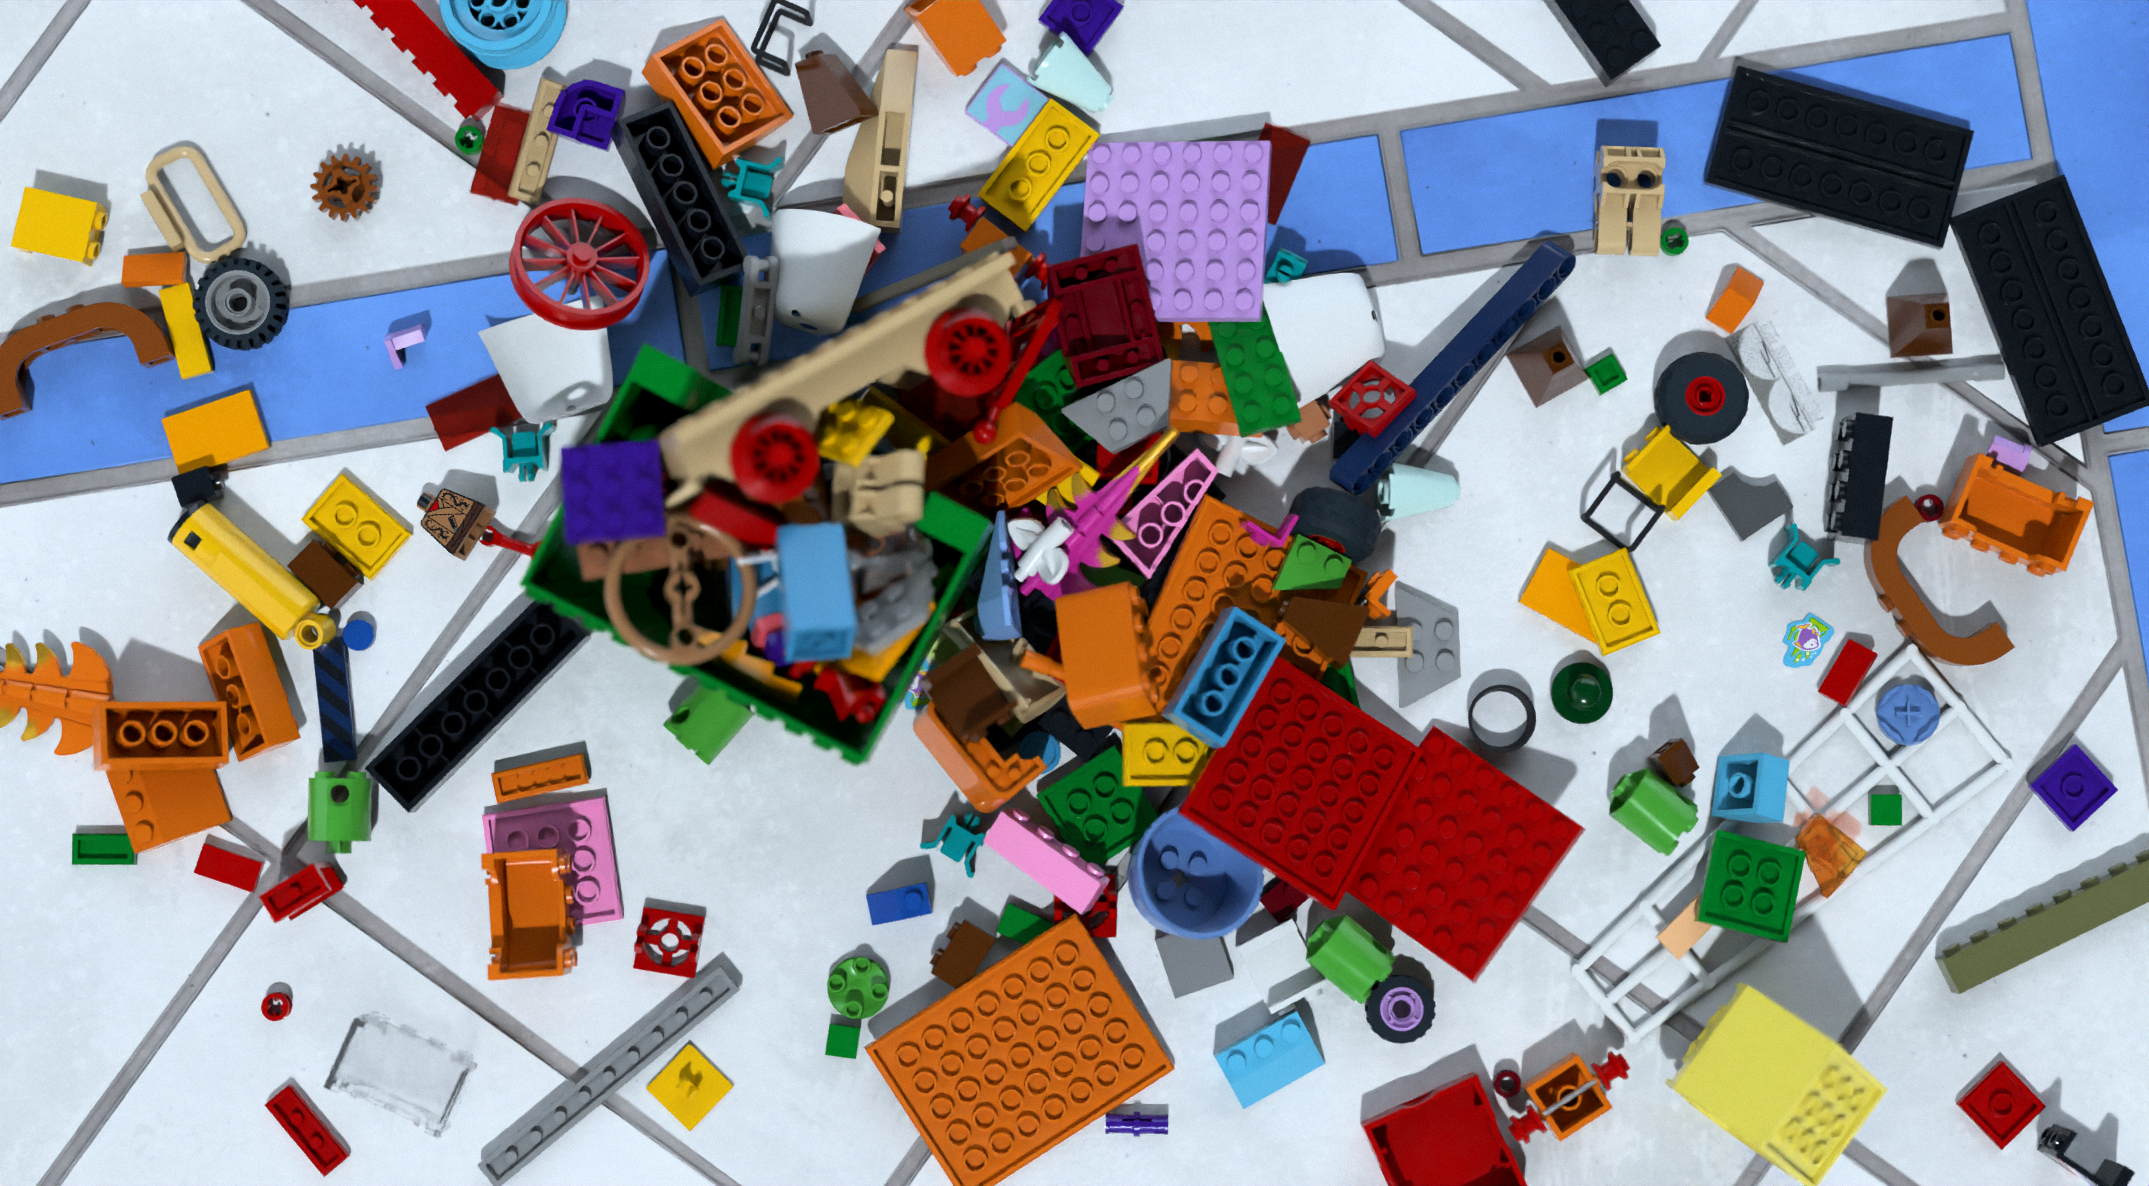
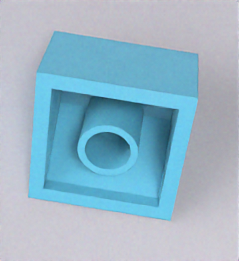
[1712,753,1790,823]

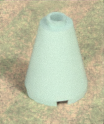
[1026,32,1113,113]
[1371,462,1460,522]

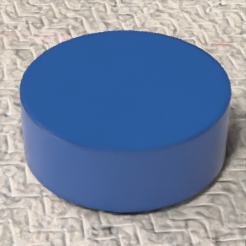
[343,620,376,651]

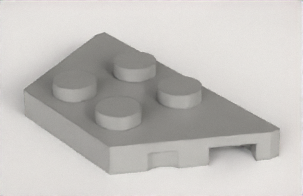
[1061,358,1173,455]
[853,560,939,656]
[1395,589,1461,708]

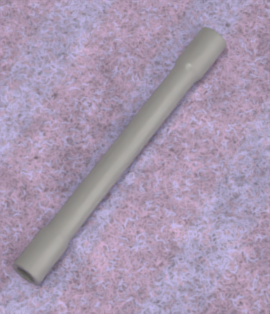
[1817,361,2005,392]

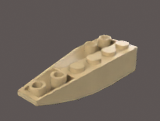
[842,49,918,234]

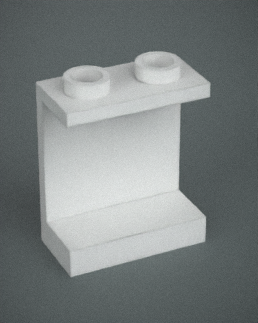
[1236,917,1327,1016]

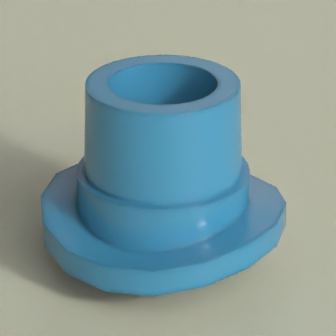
[1018,731,1061,774]

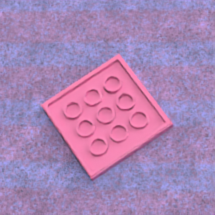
[482,796,624,926]

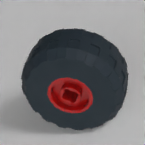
[1653,352,1749,445]
[1288,487,1382,563]

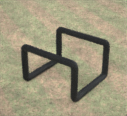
[751,0,813,76]
[1580,471,1666,553]

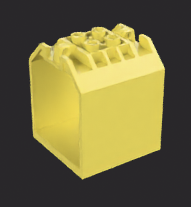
[1665,982,1888,1186]

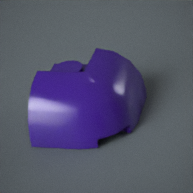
[546,79,626,152]

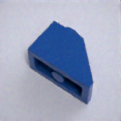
[866,882,933,926]

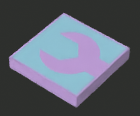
[965,63,1050,149]

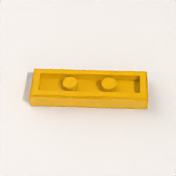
[158,282,214,380]

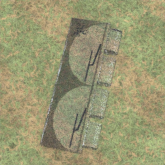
[1724,321,1824,446]

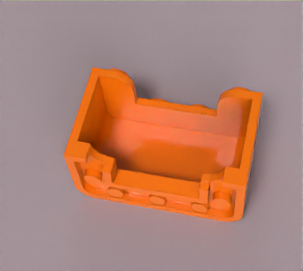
[1938,453,2094,577]
[1055,581,1160,729]
[913,700,1048,813]
[481,848,578,981]

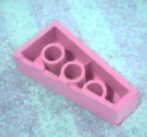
[1107,448,1219,579]

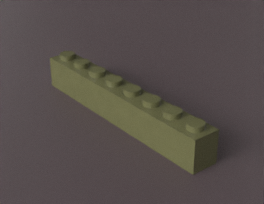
[1935,849,2149,994]

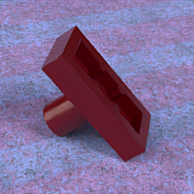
[1259,880,1310,923]

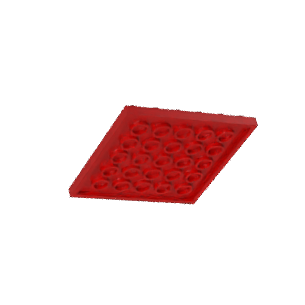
[1177,655,1424,911]
[1346,726,1585,983]

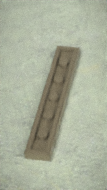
[850,236,1018,314]

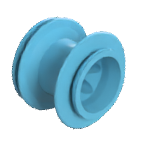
[439,0,566,70]

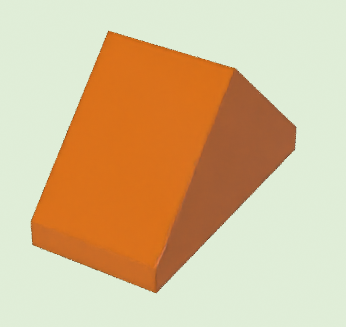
[1705,266,1764,334]

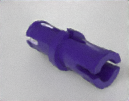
[1105,1112,1168,1137]

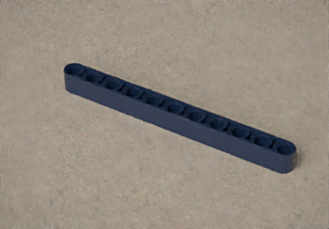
[1329,241,1576,497]

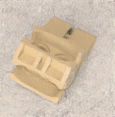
[1593,146,1666,257]
[831,450,925,537]

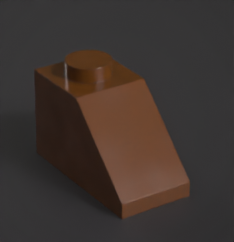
[1647,738,1700,788]

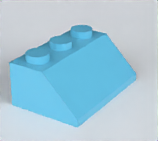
[1213,1009,1325,1109]

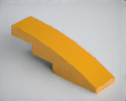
[683,625,802,707]

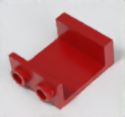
[259,861,345,923]

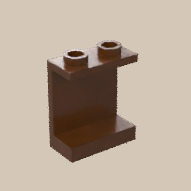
[919,642,1019,745]

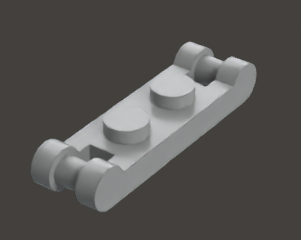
[733,255,779,366]

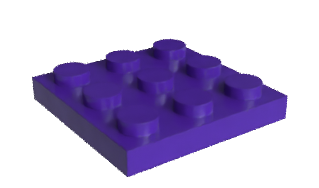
[560,440,666,545]

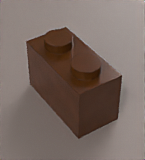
[287,540,364,611]
[930,919,996,989]

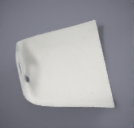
[770,209,881,336]
[1263,273,1386,408]
[478,295,613,424]

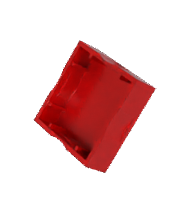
[1360,1071,1527,1186]

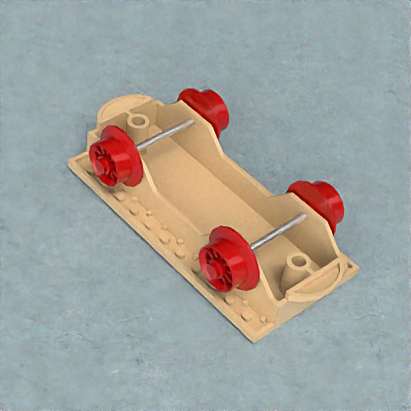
[652,251,1036,509]

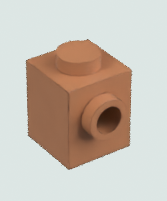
[1285,400,1331,444]

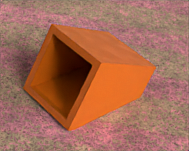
[903,0,1007,77]

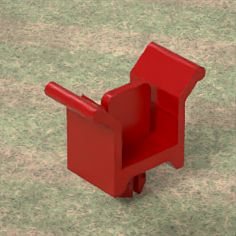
[814,667,886,723]

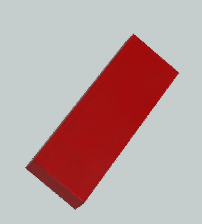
[689,487,785,552]
[265,1084,350,1177]

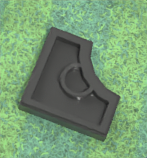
[1707,473,1794,541]

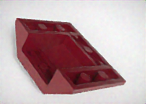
[1047,243,1164,388]

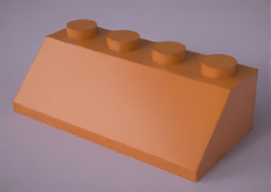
[198,622,301,762]

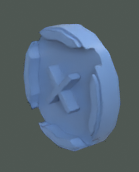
[1876,684,1940,746]

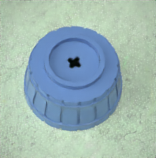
[1127,806,1264,940]

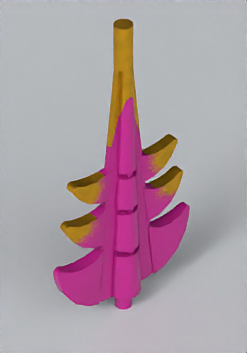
[1011,426,1180,601]

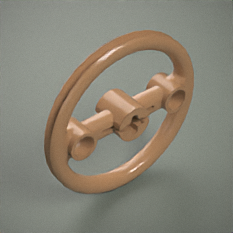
[605,513,757,665]

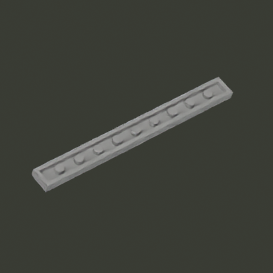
[477,966,741,1186]

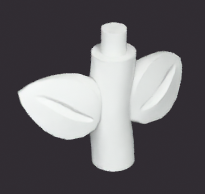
[1196,433,1279,478]
[1006,517,1074,585]

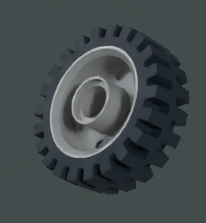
[193,257,289,351]

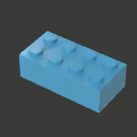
[1161,606,1286,748]

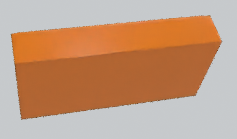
[121,252,188,288]

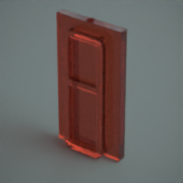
[470,105,530,206]
[1258,123,1311,226]
[425,374,523,451]

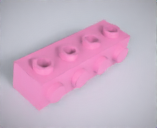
[982,807,1110,914]

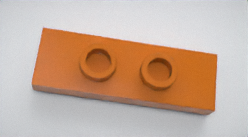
[491,753,590,804]

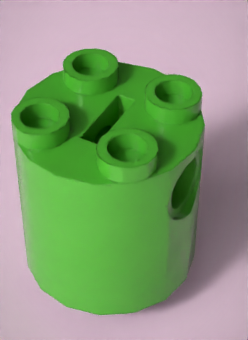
[663,685,754,766]
[1609,767,1699,856]
[307,772,372,854]
[1306,913,1396,1004]

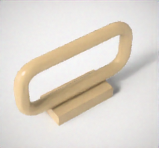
[140,146,246,264]

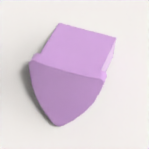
[384,324,427,370]
[1985,435,2033,477]

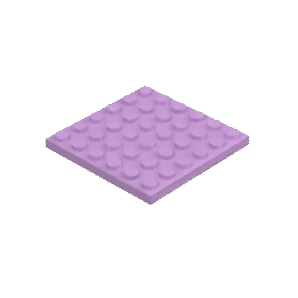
[1080,141,1272,322]

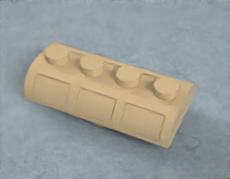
[943,606,1066,723]

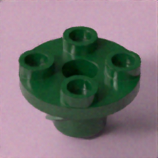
[1550,662,1613,724]

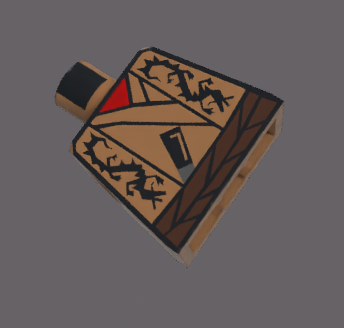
[417,488,496,561]

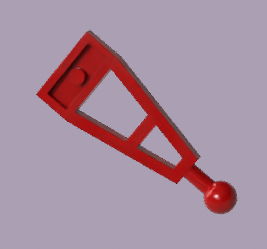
[972,297,1063,445]

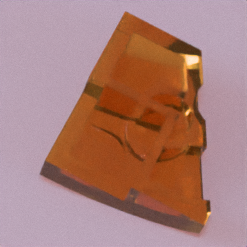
[1795,813,1868,899]

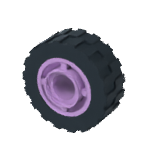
[1365,975,1436,1044]

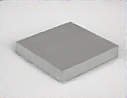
[1155,934,1234,999]

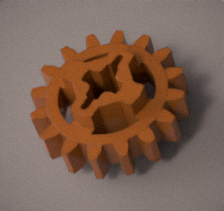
[310,154,380,222]

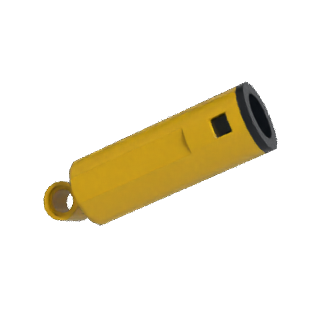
[167,499,336,650]

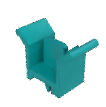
[721,157,784,222]
[1264,247,1308,284]
[490,422,557,482]
[1768,523,1840,591]
[920,811,986,878]

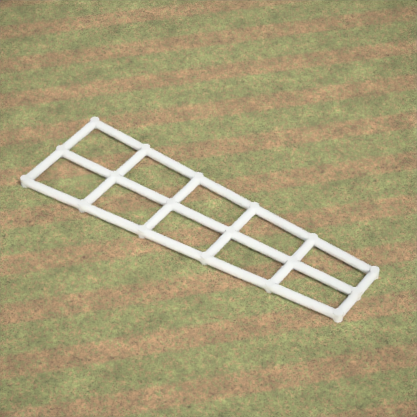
[1570,644,2014,1044]

